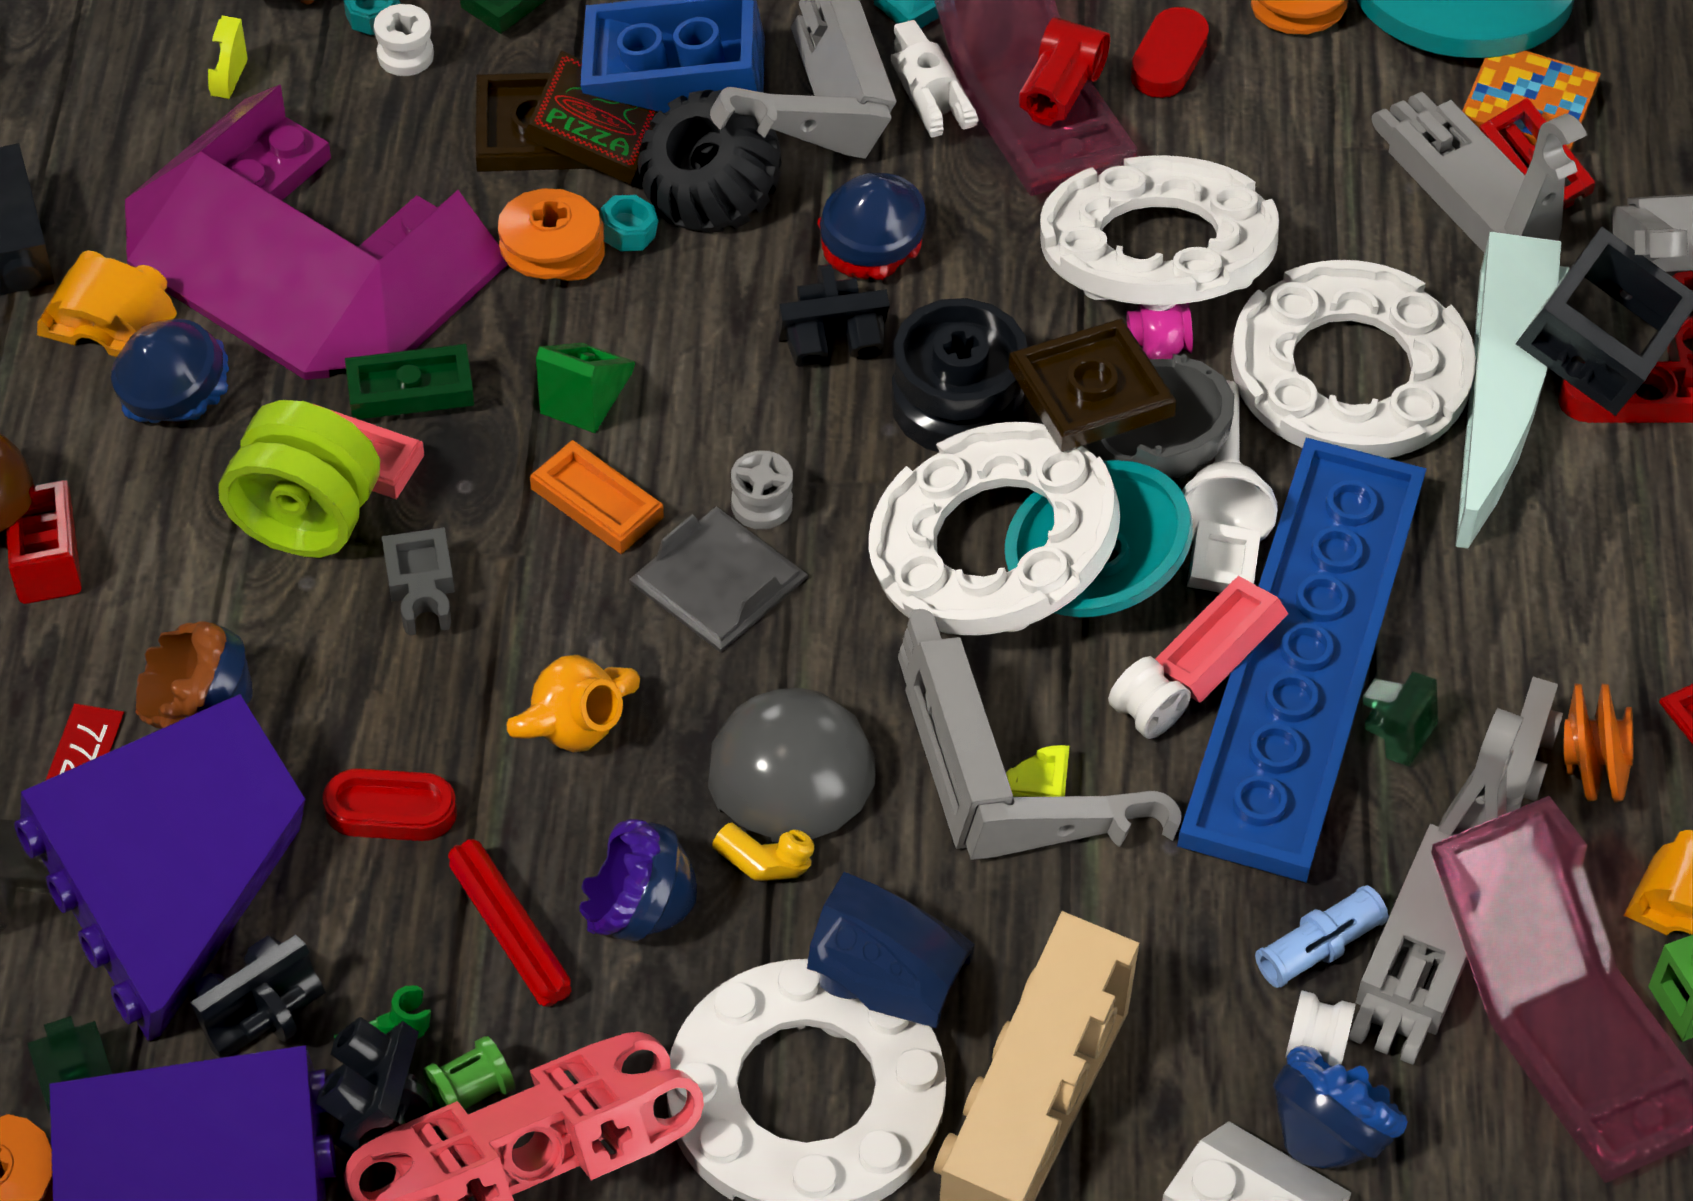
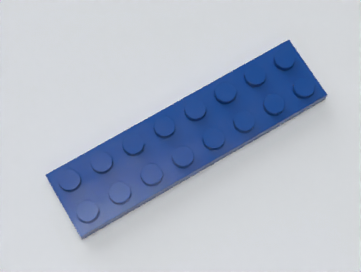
[1177,437,1427,883]

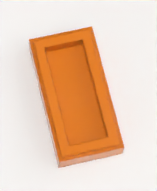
[530,440,664,555]

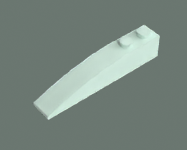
[1456,232,1569,549]

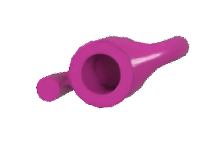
[1127,303,1193,359]

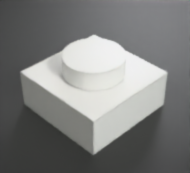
[1187,520,1261,593]

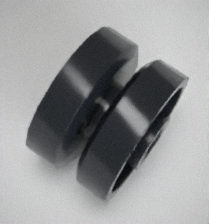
[891,298,1027,452]

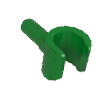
[334,985,431,1039]

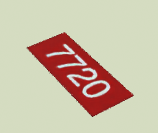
[45,703,124,781]

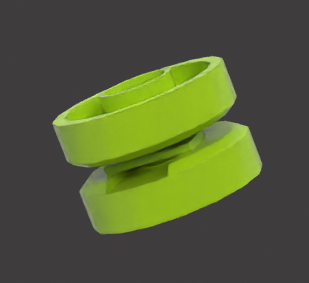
[219,400,380,558]

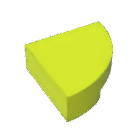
[208,15,248,99]
[1006,745,1070,797]

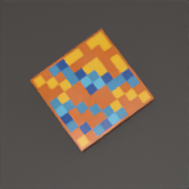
[1462,51,1601,151]

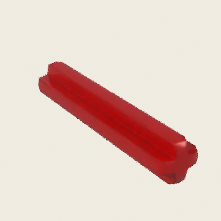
[448,839,571,1007]

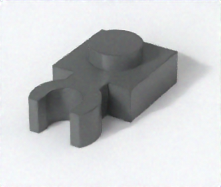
[382,527,455,635]

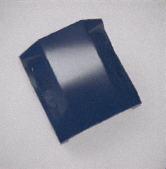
[807,872,975,1028]

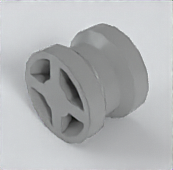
[731,450,793,530]

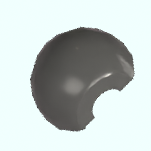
[1086,354,1234,482]
[708,688,876,842]

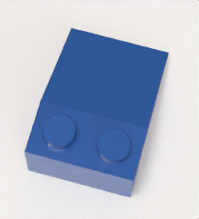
[580,0,765,113]

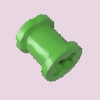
[423,1036,515,1110]

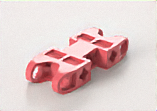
[344,1032,704,1201]

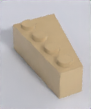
[934,911,1139,1201]

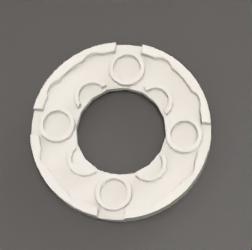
[1040,155,1279,311]
[1231,260,1476,459]
[869,422,1120,635]
[667,959,946,1201]

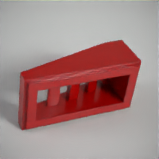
[7,480,82,604]

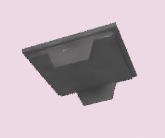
[629,506,808,653]

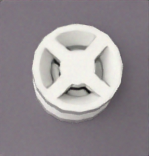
[374,4,434,76]
[1108,656,1191,739]
[1285,990,1356,1066]

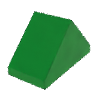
[536,343,636,433]

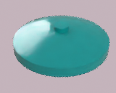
[1357,0,1574,58]

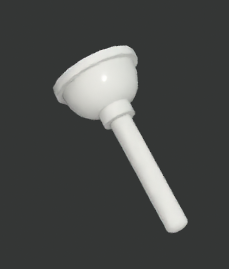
[1182,380,1278,541]

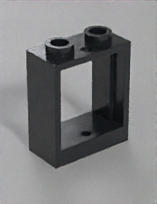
[1516,227,1693,416]

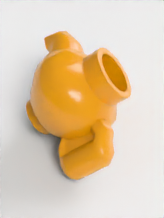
[506,655,640,752]

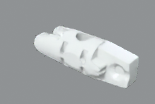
[891,20,979,138]

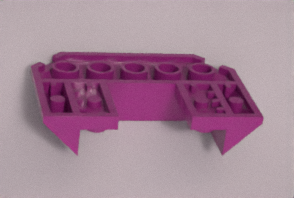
[125,84,508,380]

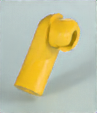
[712,822,814,881]

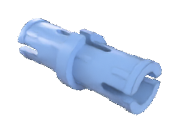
[1255,885,1389,988]

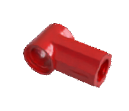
[1019,17,1110,127]

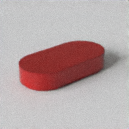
[1131,7,1209,98]
[323,769,457,841]

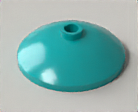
[1005,460,1193,617]

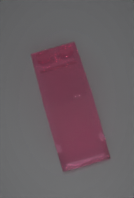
[934,0,1137,196]
[1431,796,1693,1183]

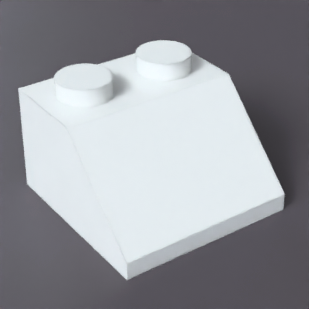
[1162,1121,1351,1201]

